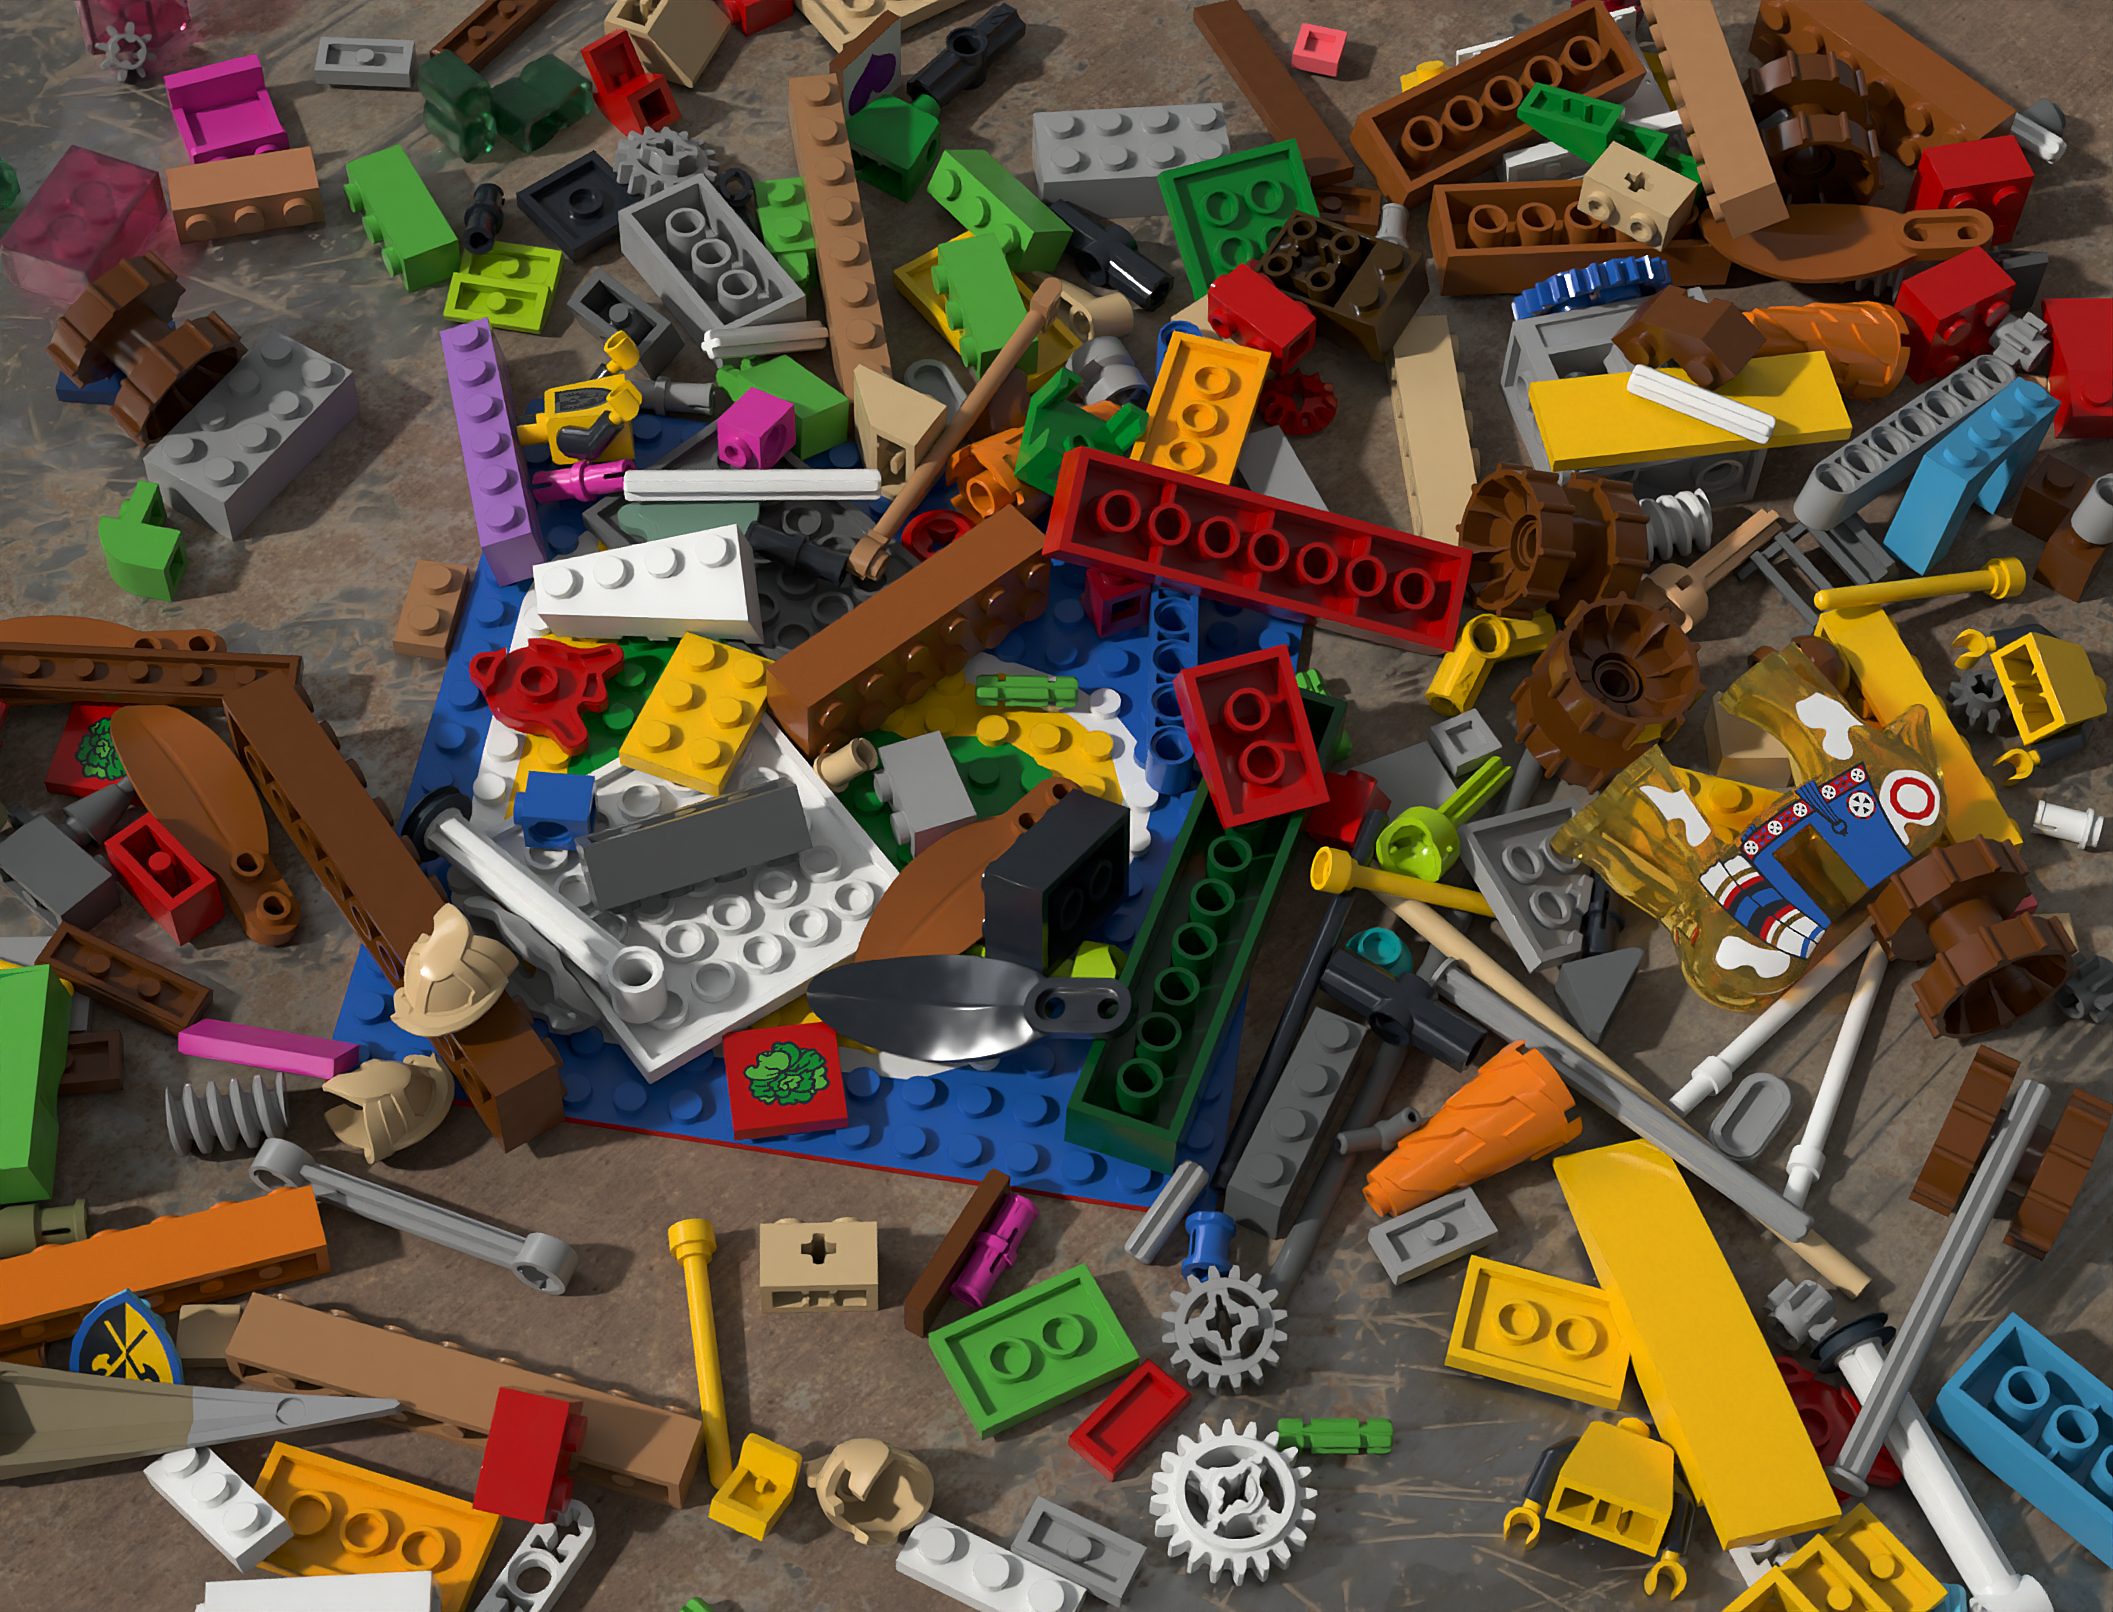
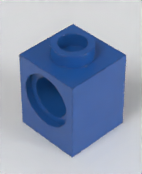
[513,771,598,851]

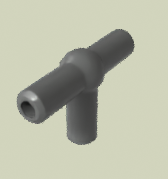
[1334,1107,1430,1155]

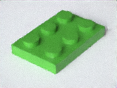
[928,1263,1140,1441]

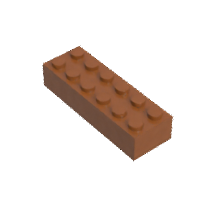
[1349,0,1647,211]
[1748,0,2017,173]
[1427,179,1732,296]
[766,504,1051,767]

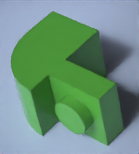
[98,480,189,602]

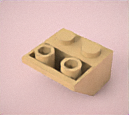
[604,0,731,88]
[854,364,947,511]

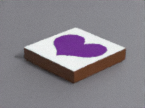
[829,10,901,121]

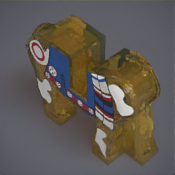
[1549,642,1948,1012]

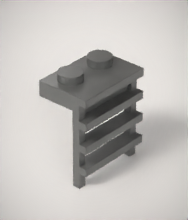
[1736,512,1903,637]

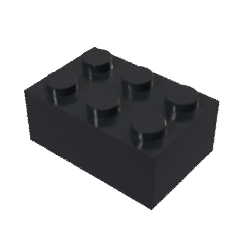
[981,788,1130,978]

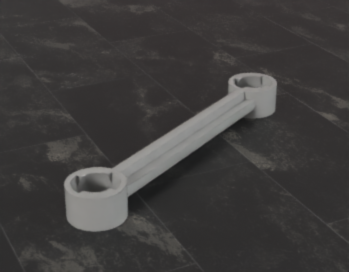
[248,1138,580,1295]

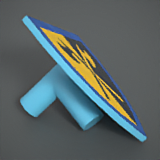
[70,1288,185,1385]

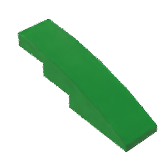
[1517,82,1705,206]

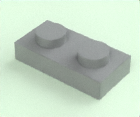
[315,37,416,87]
[1367,1185,1498,1286]
[1011,1496,1147,1608]

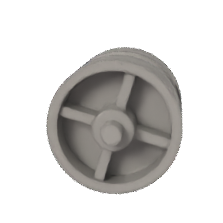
[1065,336,1153,411]

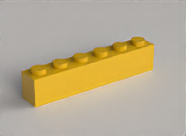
[1814,604,2023,853]

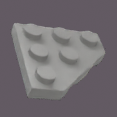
[1456,797,1600,974]

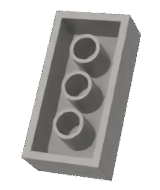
[1032,103,1231,219]
[618,173,807,369]
[143,329,360,541]

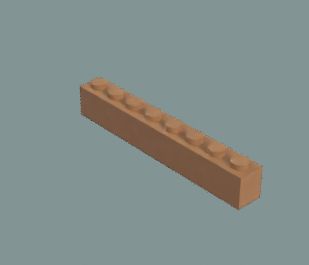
[1640,0,1790,239]
[788,73,893,435]
[224,1292,705,1510]

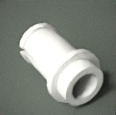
[2031,800,2104,850]

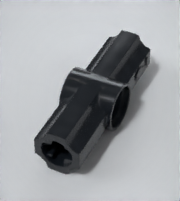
[906,3,1026,109]
[1049,199,1174,312]
[1319,946,1488,1073]

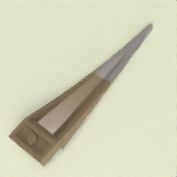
[0,1362,404,1480]

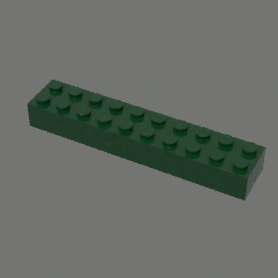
[1064,687,1348,1176]

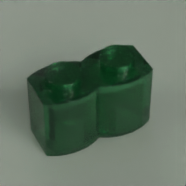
[418,49,497,164]
[484,54,594,153]

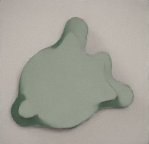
[618,501,763,542]

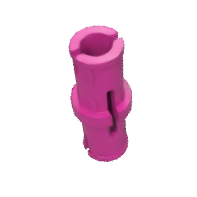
[532,458,637,504]
[950,1193,1040,1308]

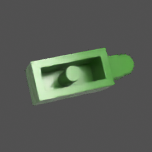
[753,177,817,306]
[715,354,849,461]

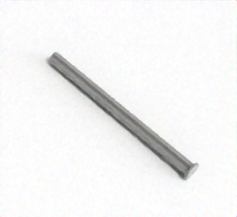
[1429,957,1814,1243]
[1823,1079,2051,1497]

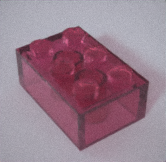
[0,144,168,304]

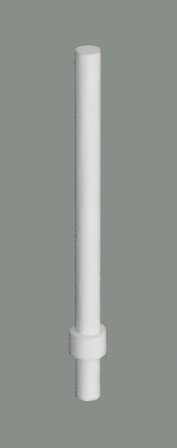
[1668,915,1876,1118]
[1783,941,1889,1209]

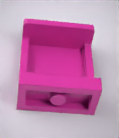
[163,53,290,165]

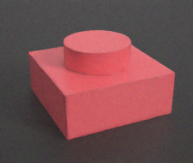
[1291,23,1347,77]

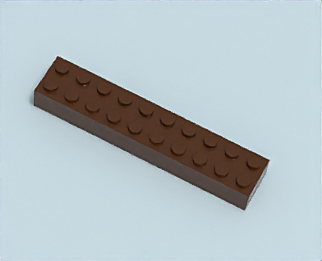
[221,668,568,1154]

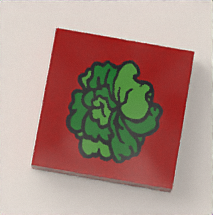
[44,701,145,807]
[722,1021,848,1141]

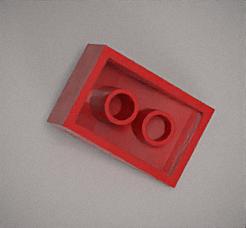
[2041,298,2113,439]
[1172,644,1330,830]

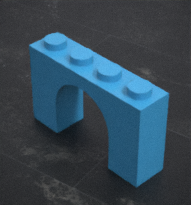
[1881,376,2062,576]

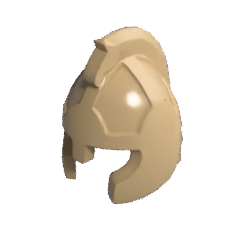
[390,903,519,1038]
[322,1053,455,1165]
[803,1438,934,1548]

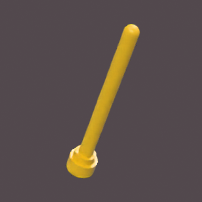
[1814,556,2026,611]
[1311,846,1496,918]
[668,1219,733,1490]

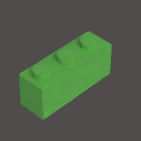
[343,144,461,292]
[926,149,1073,273]
[931,233,1039,382]

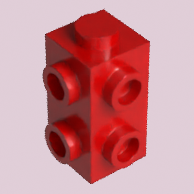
[1207,263,1316,377]

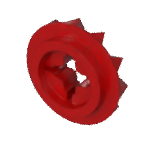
[1258,367,1338,435]
[901,509,977,562]

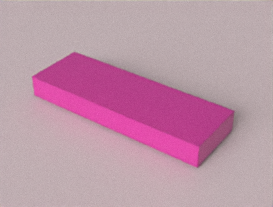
[178,1018,360,1080]

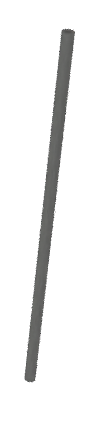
[1255,748,1546,1310]

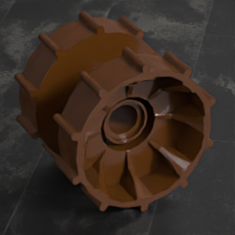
[1742,50,1885,206]
[45,250,248,450]
[1455,462,1650,621]
[1510,591,1707,795]
[1867,834,2079,1043]
[1908,1044,2113,1262]

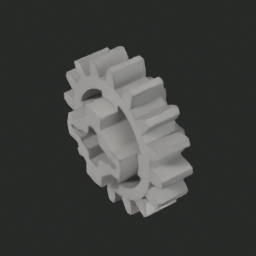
[613,126,719,199]
[1162,1265,1289,1395]

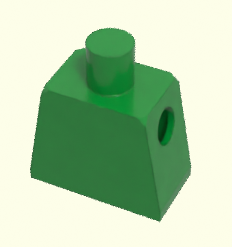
[845,94,941,204]

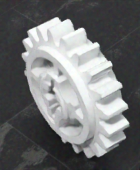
[1149,1419,1318,1586]

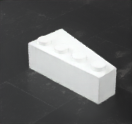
[533,524,764,644]

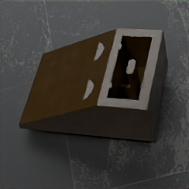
[1253,209,1430,363]

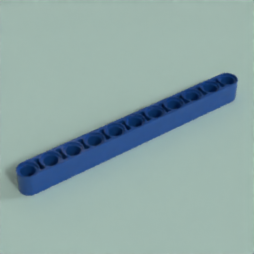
[1145,320,1203,795]

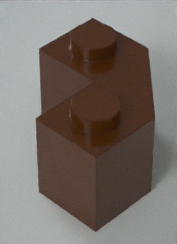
[1610,285,1767,391]
[2010,454,2112,603]

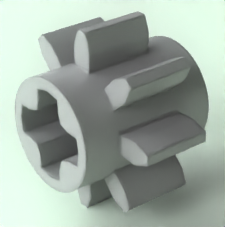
[95,22,157,81]
[1989,311,2052,372]
[1763,1278,1838,1351]

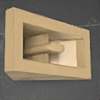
[1703,691,1796,788]

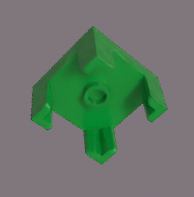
[1014,367,1149,497]

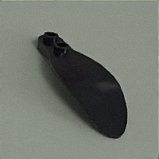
[806,955,1139,1063]

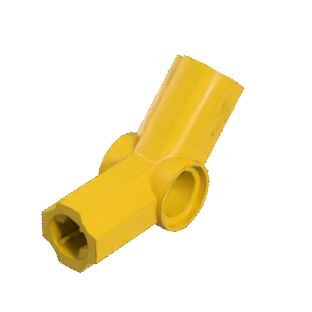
[1424,608,1557,717]

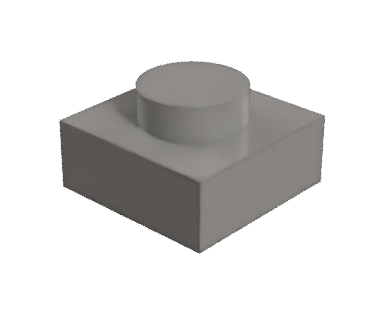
[1428,708,1503,778]

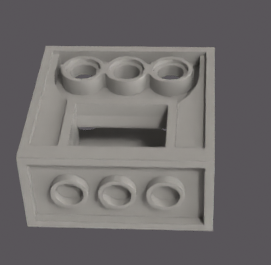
[1500,287,1768,508]

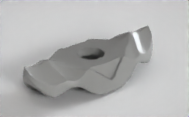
[463,895,603,1034]

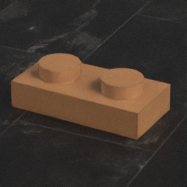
[393,559,470,660]

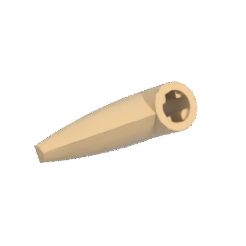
[1013,271,1134,344]

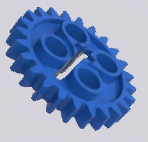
[1511,255,1673,321]

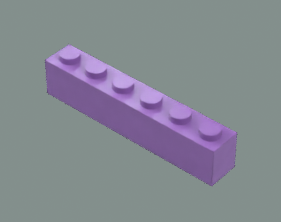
[440,317,547,587]

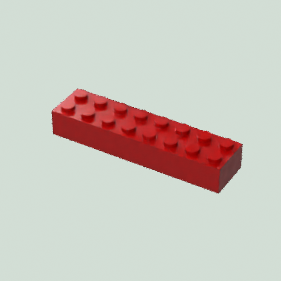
[1041,446,1473,656]

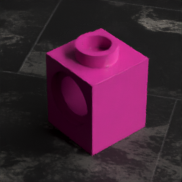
[717,387,796,470]

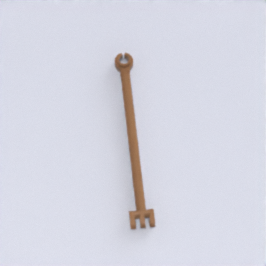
[846,277,1062,581]

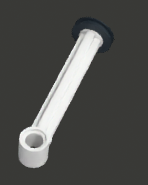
[400,785,668,1024]
[1810,1312,2054,1612]

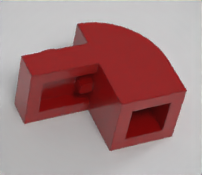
[580,29,682,137]

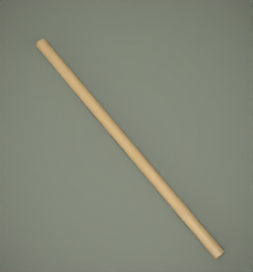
[1369,859,1873,1301]

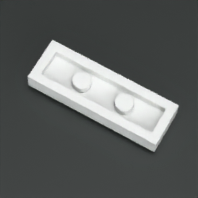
[143,1446,294,1574]
[896,1512,1087,1612]

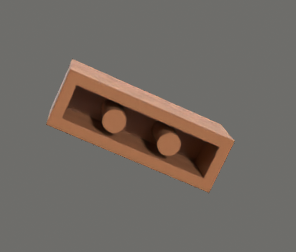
[165,146,325,244]

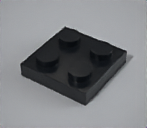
[516,150,644,263]

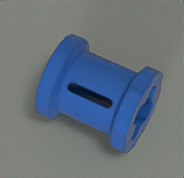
[1181,1211,1236,1283]

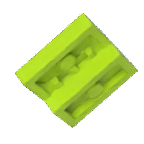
[443,241,565,334]

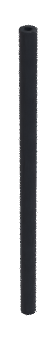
[1209,809,1390,1196]

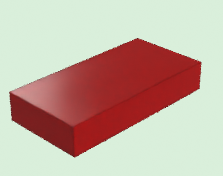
[1068,1358,1192,1483]

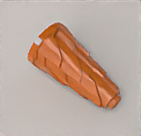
[1743,301,1911,402]
[945,400,1122,525]
[1363,1039,1583,1218]

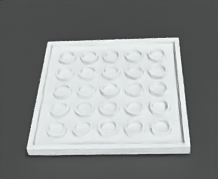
[483,712,899,1084]

